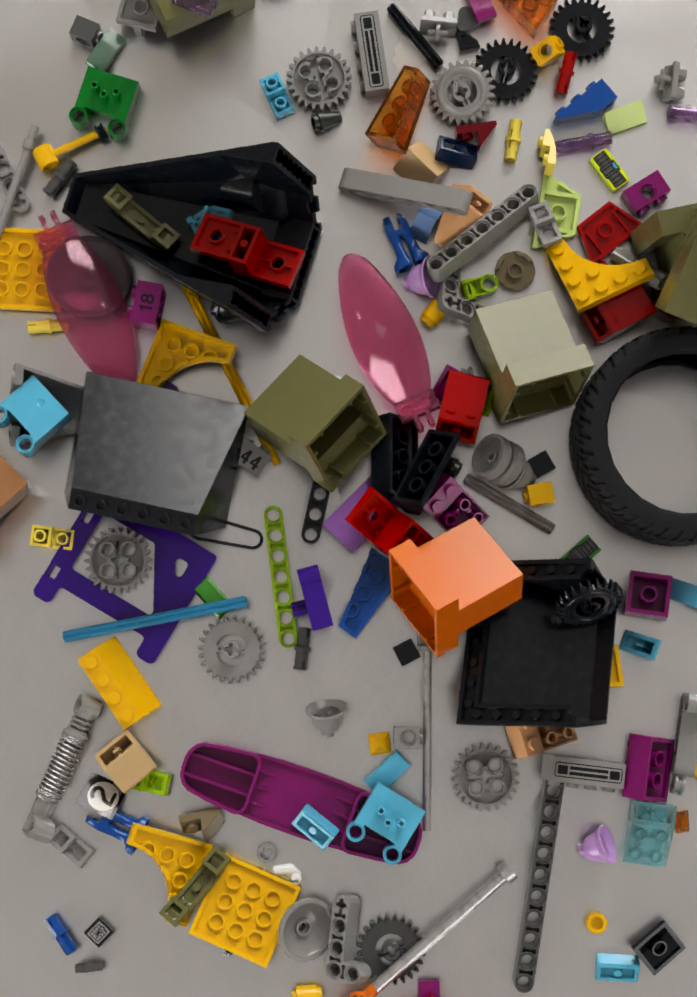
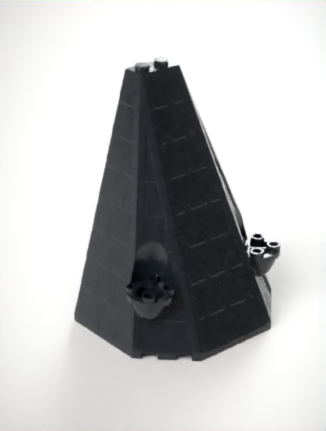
[62,142,322,333]

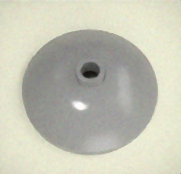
[277,898,332,962]

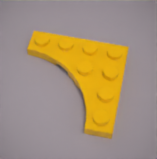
[545,239,655,314]
[137,319,238,387]
[126,822,213,927]

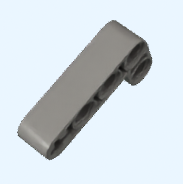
[671,693,697,777]
[326,894,371,984]

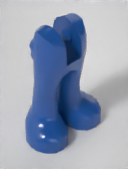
[383,212,429,275]
[85,811,150,855]

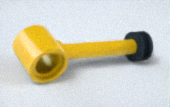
[32,123,108,172]

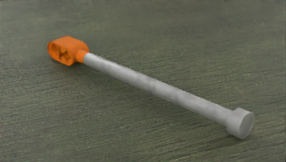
[348,861,518,997]

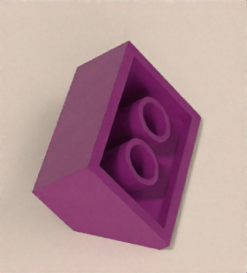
[622,733,675,802]

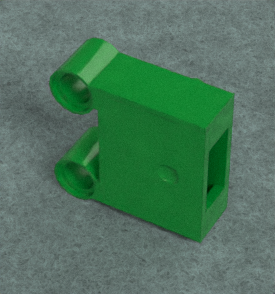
[69,66,141,142]

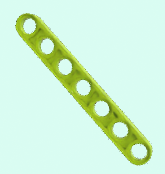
[264,506,298,648]

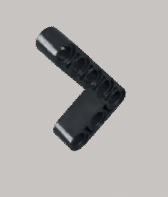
[284,454,330,545]

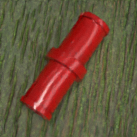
[555,50,578,94]

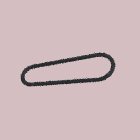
[190,521,263,549]

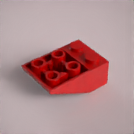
[581,284,657,343]
[435,370,490,444]

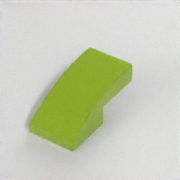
[132,771,172,796]

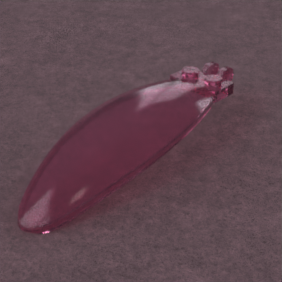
[33,210,137,382]
[338,253,440,433]

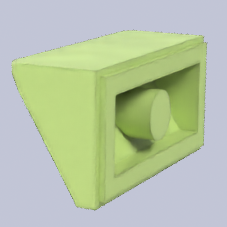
[602,100,647,136]

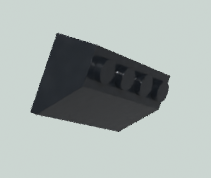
[371,412,418,501]
[391,429,461,515]

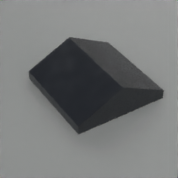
[631,920,686,976]

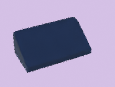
[435,135,477,170]

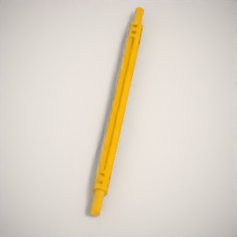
[180,285,281,466]

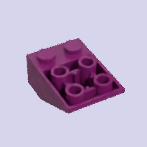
[423,472,489,532]

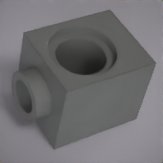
[69,15,103,49]

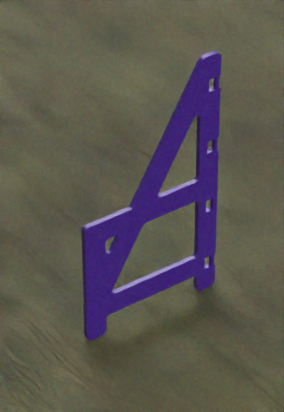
[34,381,216,663]

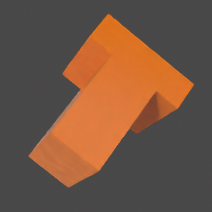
[389,517,523,658]

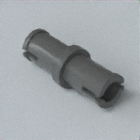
[43,158,77,198]
[293,627,312,670]

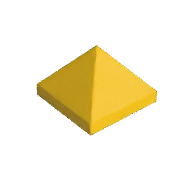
[368,731,392,755]

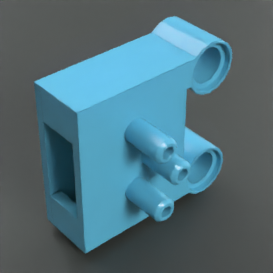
[0,375,73,458]
[346,781,426,865]

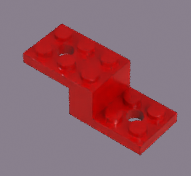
[189,212,306,290]
[345,486,434,556]

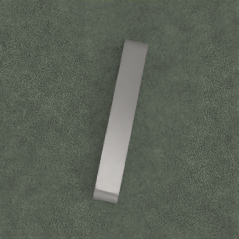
[338,168,473,215]
[426,184,538,283]

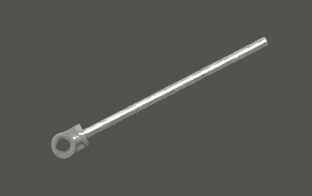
[417,632,432,831]

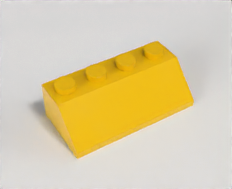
[78,636,162,730]

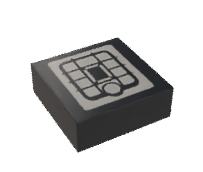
[84,916,114,947]

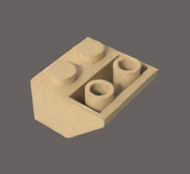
[94,729,158,794]

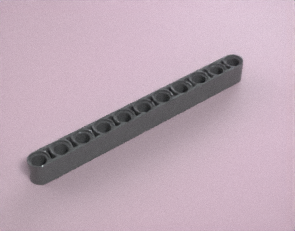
[512,780,565,993]

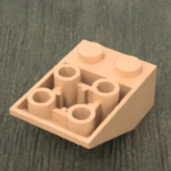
[434,184,493,248]
[505,726,578,759]

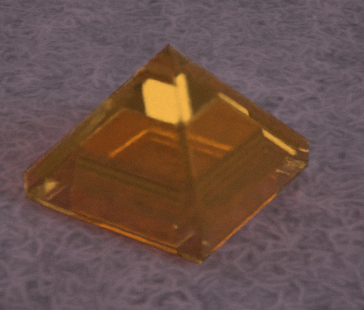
[669,810,689,833]

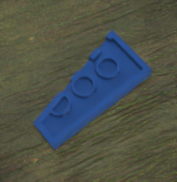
[339,547,391,639]

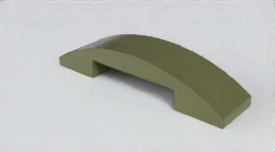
[103,183,180,250]
[159,846,232,927]

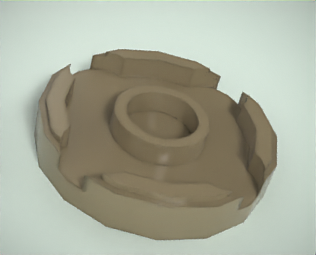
[494,251,535,292]

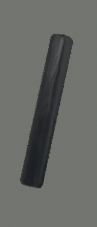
[387,2,443,69]

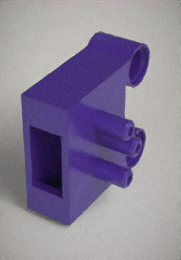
[291,564,333,631]

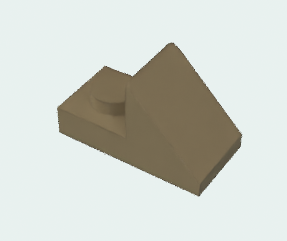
[179,808,224,843]

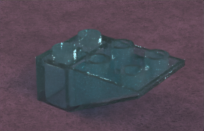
[623,798,677,868]

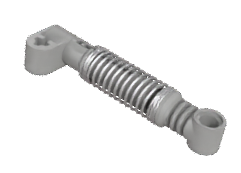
[22,694,102,844]

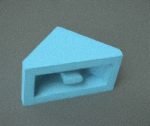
[619,630,662,661]

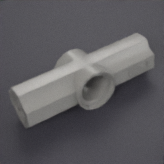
[609,246,669,291]

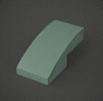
[86,29,126,71]

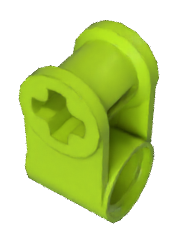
[460,274,499,302]

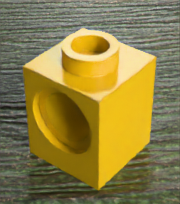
[530,35,565,67]
[522,481,555,508]

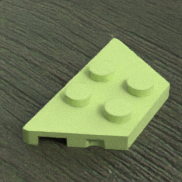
[532,172,581,249]

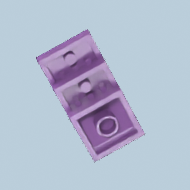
[323,476,399,553]

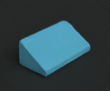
[291,804,340,850]
[595,953,640,982]

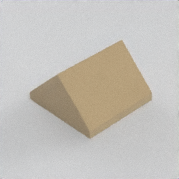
[393,140,450,184]

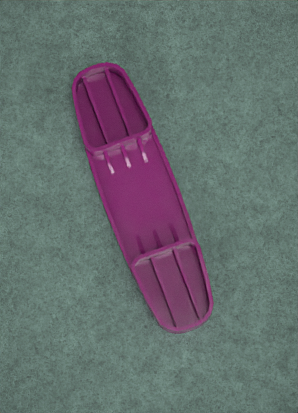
[180,742,422,864]

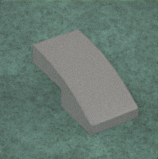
[528,201,563,249]
[49,823,96,868]

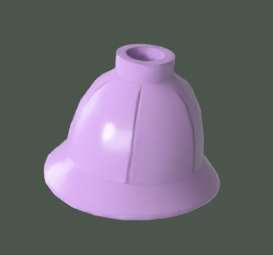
[403,255,439,298]
[578,825,617,865]

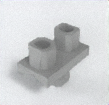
[419,9,458,42]
[654,61,687,103]

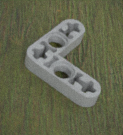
[437,268,485,323]

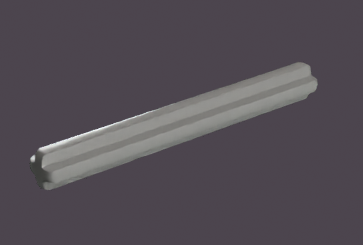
[463,474,555,534]

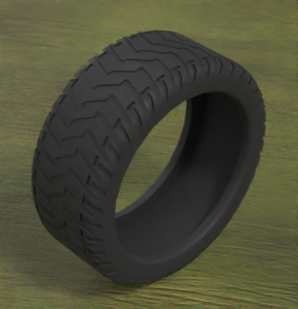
[569,326,697,546]

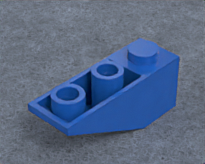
[553,79,618,125]

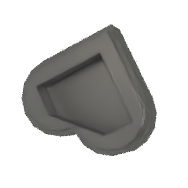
[456,6,480,33]
[75,961,103,973]

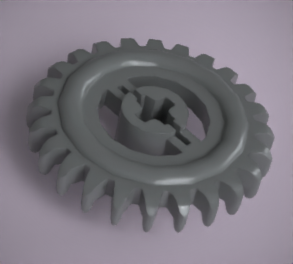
[356,914,426,986]

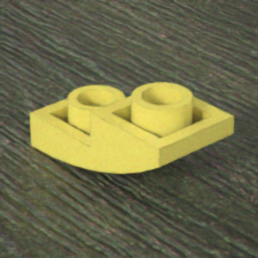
[537,129,556,176]
[29,525,75,550]

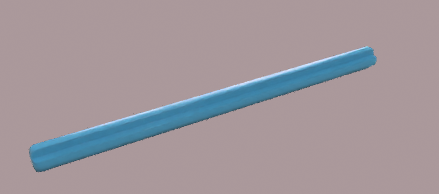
[63,596,248,642]

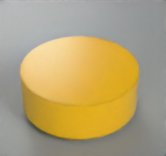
[585,911,607,934]

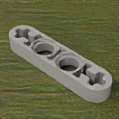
[0,145,31,215]

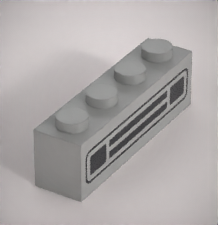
[350,10,390,98]
[540,753,627,793]

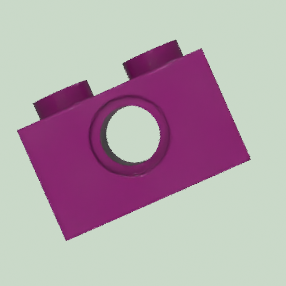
[620,170,671,216]

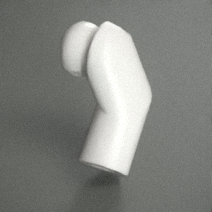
[273,863,303,885]

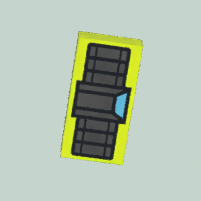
[589,148,630,193]

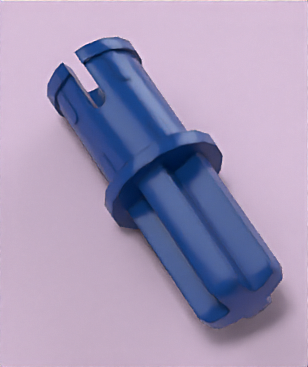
[44,913,77,955]

